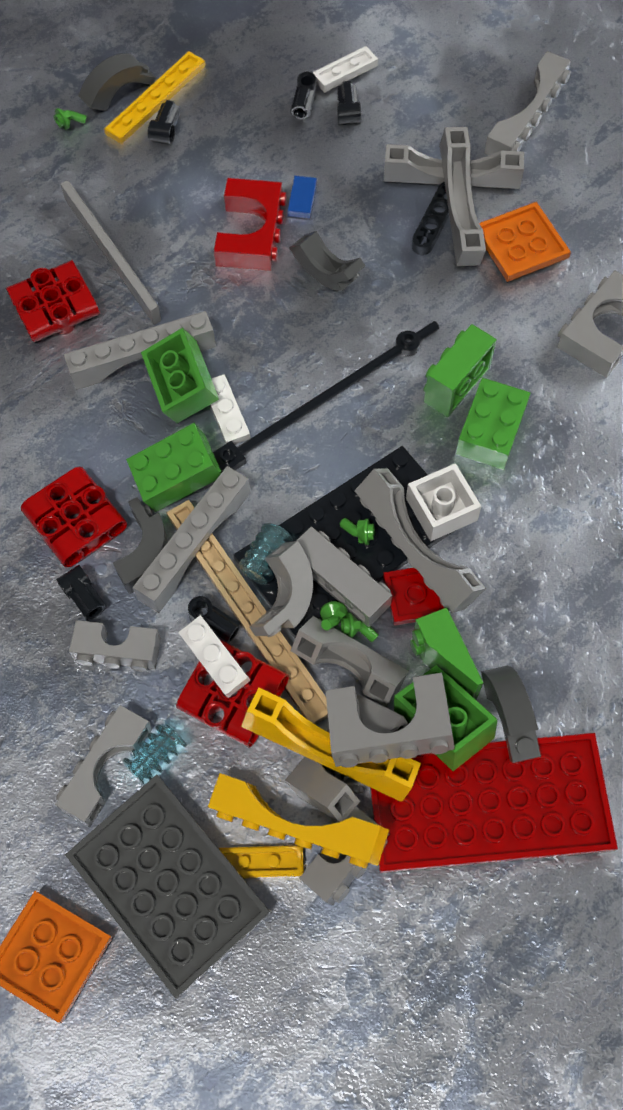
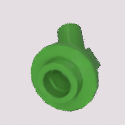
[54,108,87,130]
[340,518,375,545]
[320,601,347,630]
[341,612,379,642]

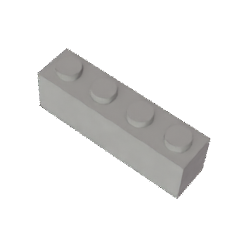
[296,526,392,628]

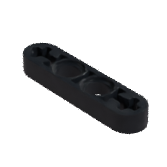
[412,181,449,255]

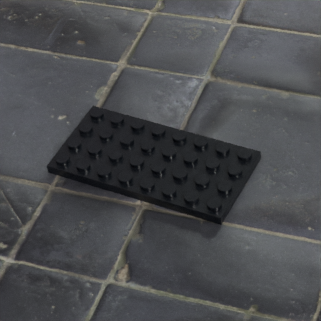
[233,446,456,639]

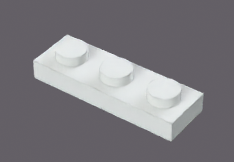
[312,46,378,93]
[210,374,251,444]
[178,615,251,698]

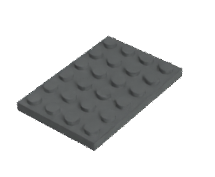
[65,774,271,999]

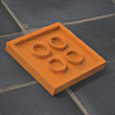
[479,201,571,282]
[0,891,113,1024]

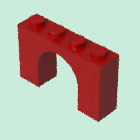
[214,178,286,271]

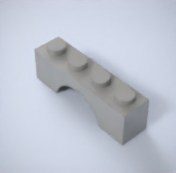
[291,616,408,707]
[55,705,153,828]

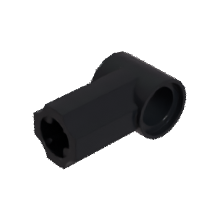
[291,72,317,120]
[337,81,361,124]
[148,100,181,144]
[56,565,106,620]
[188,596,241,644]

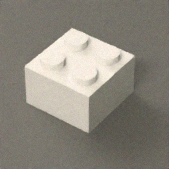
[406,463,482,541]

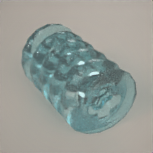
[239,523,293,585]
[122,724,187,785]

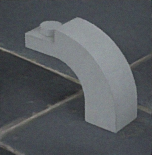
[249,541,313,637]

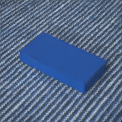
[288,176,317,219]

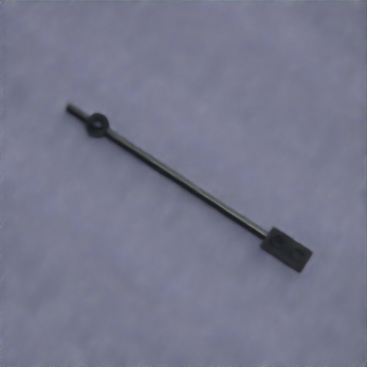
[203,321,439,490]

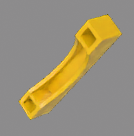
[241,688,421,802]
[208,773,389,869]

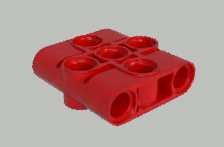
[6,260,100,343]
[21,467,128,568]
[176,639,289,748]

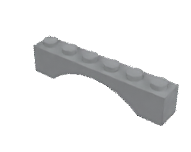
[484,51,571,155]
[439,127,486,266]
[384,144,524,189]
[64,311,216,390]
[133,466,251,613]
[355,468,486,613]

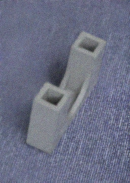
[557,270,623,378]
[325,673,455,768]
[284,694,408,823]

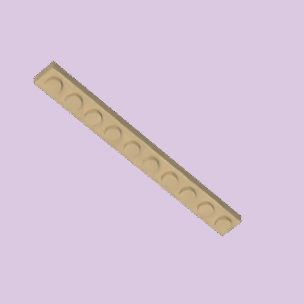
[166,500,328,725]

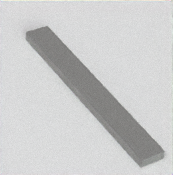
[61,180,161,325]

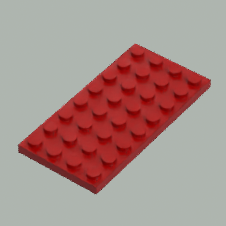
[370,733,618,873]

